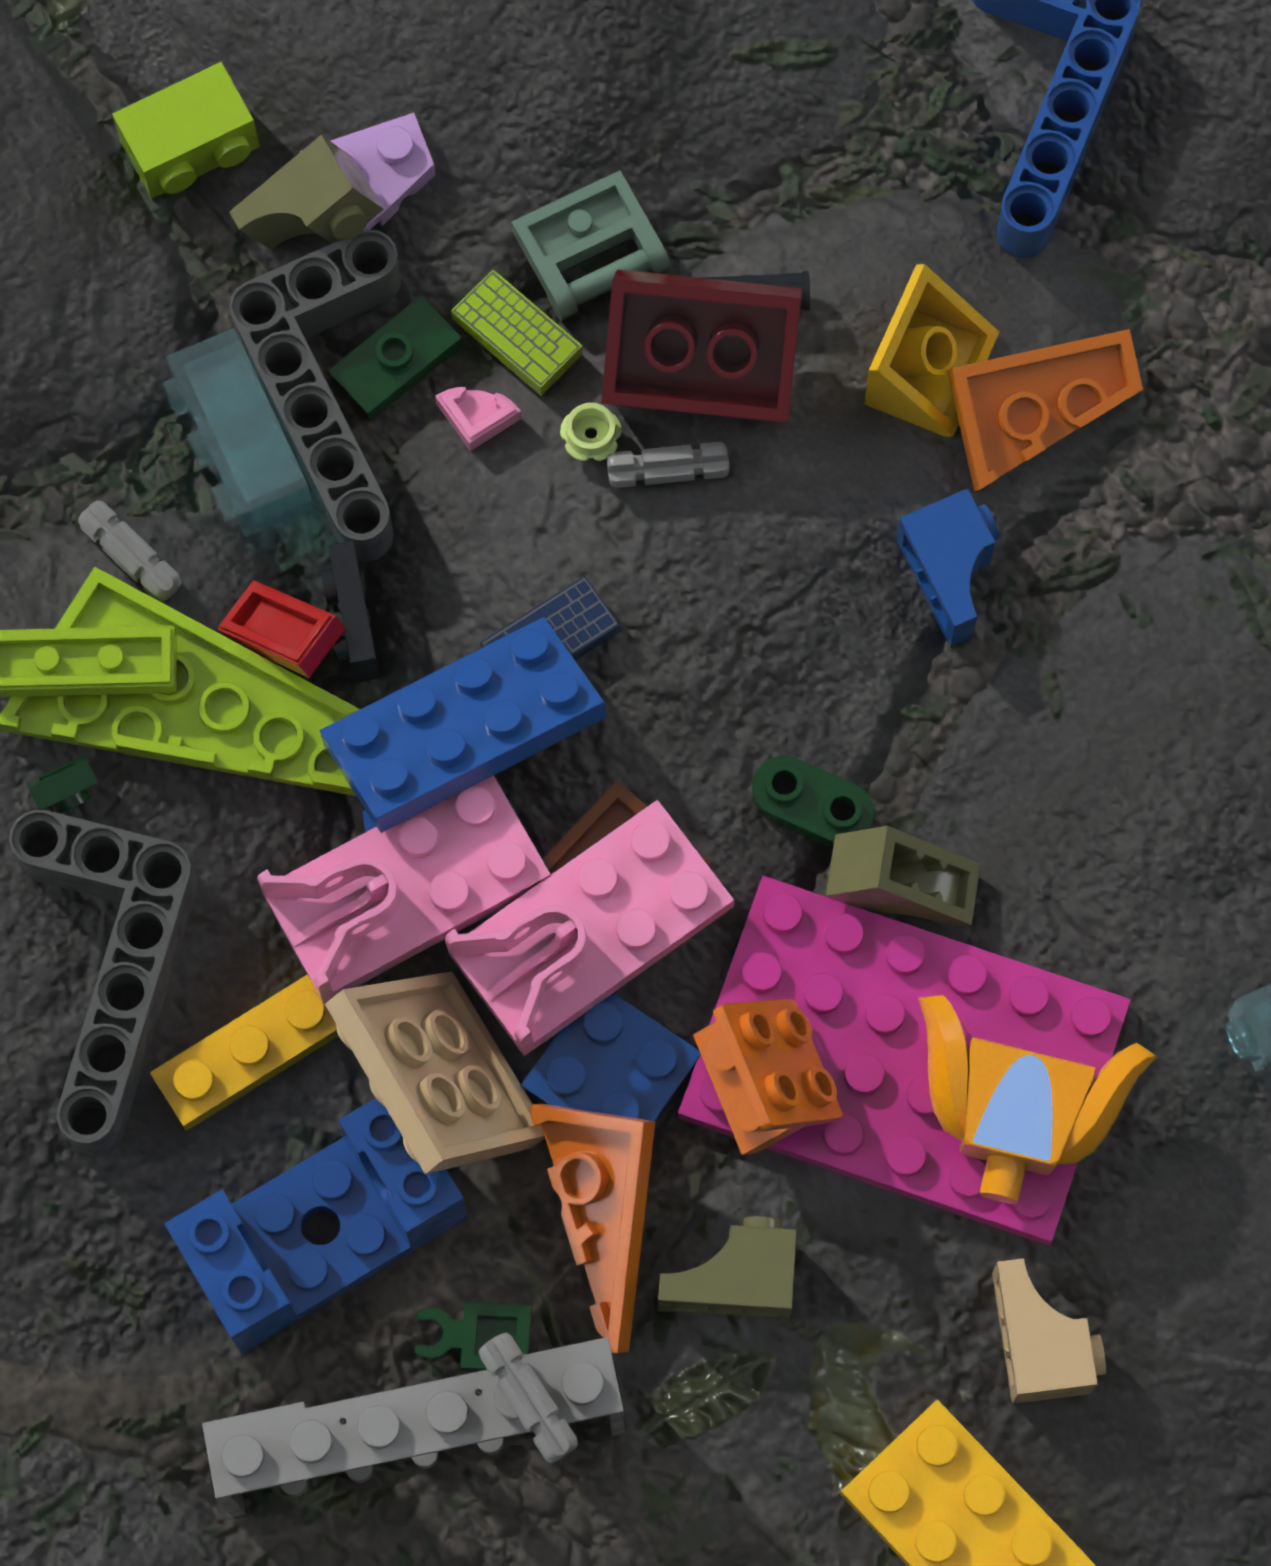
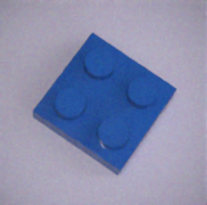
[521,993,701,1124]

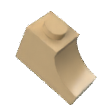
[992,1258,1106,1404]

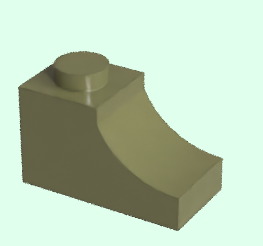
[229,135,384,250]
[826,826,980,927]
[658,1216,796,1320]

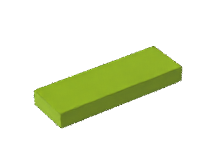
[0,626,177,697]

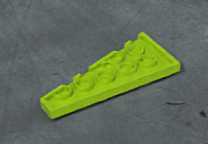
[0,566,360,796]

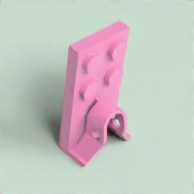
[257,775,551,1004]
[445,800,734,1056]

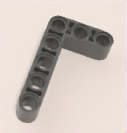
[229,230,401,562]
[9,810,198,1157]

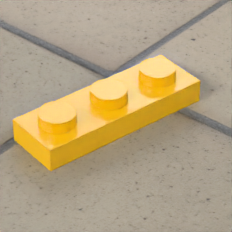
[150,975,339,1131]

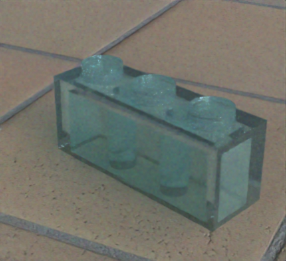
[162,328,313,537]

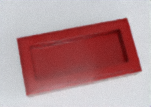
[217,580,346,678]

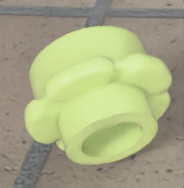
[560,403,622,462]

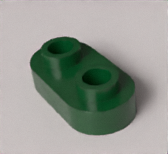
[752,756,874,849]

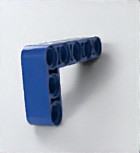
[972,0,1141,258]

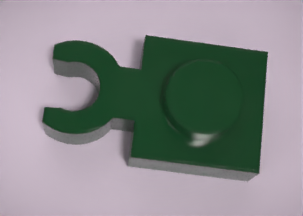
[414,1301,532,1372]

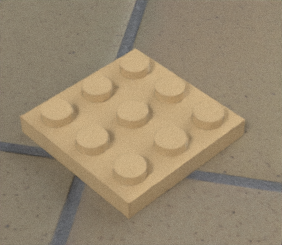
[325,971,545,1174]

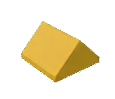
[864,264,1000,437]

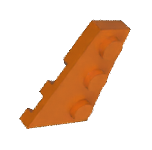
[947,329,1143,492]

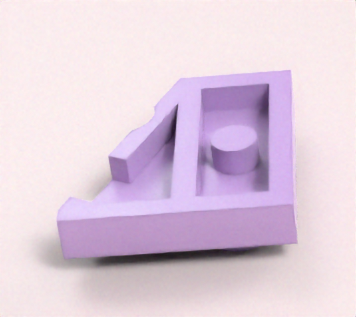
[300,113,435,231]

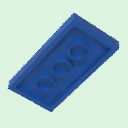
[319,617,607,833]

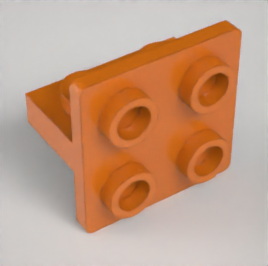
[693,999,843,1155]

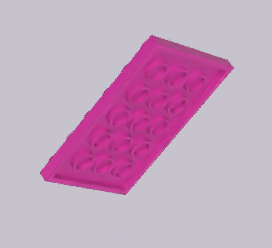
[678,875,1131,1246]

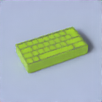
[451,269,583,396]

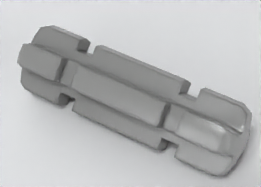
[607,442,729,488]
[78,500,182,602]
[479,1333,578,1463]

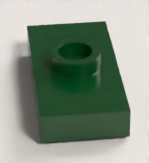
[328,295,462,422]

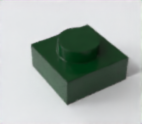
[27,755,98,813]

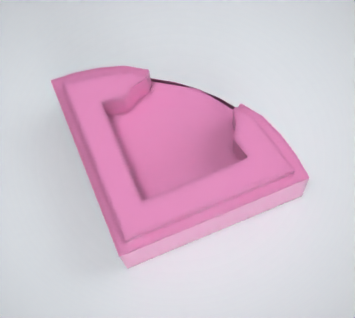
[435,387,522,451]

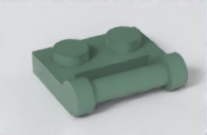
[511,170,671,321]

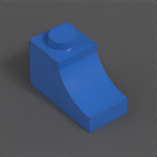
[896,488,999,647]

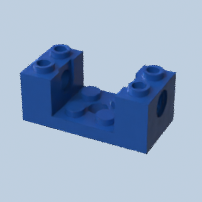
[164,1098,469,1354]

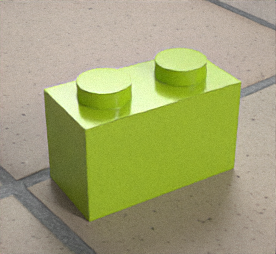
[112,62,260,199]

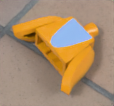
[918,995,1158,1204]

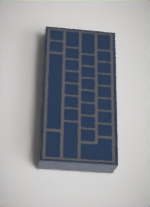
[480,576,620,661]

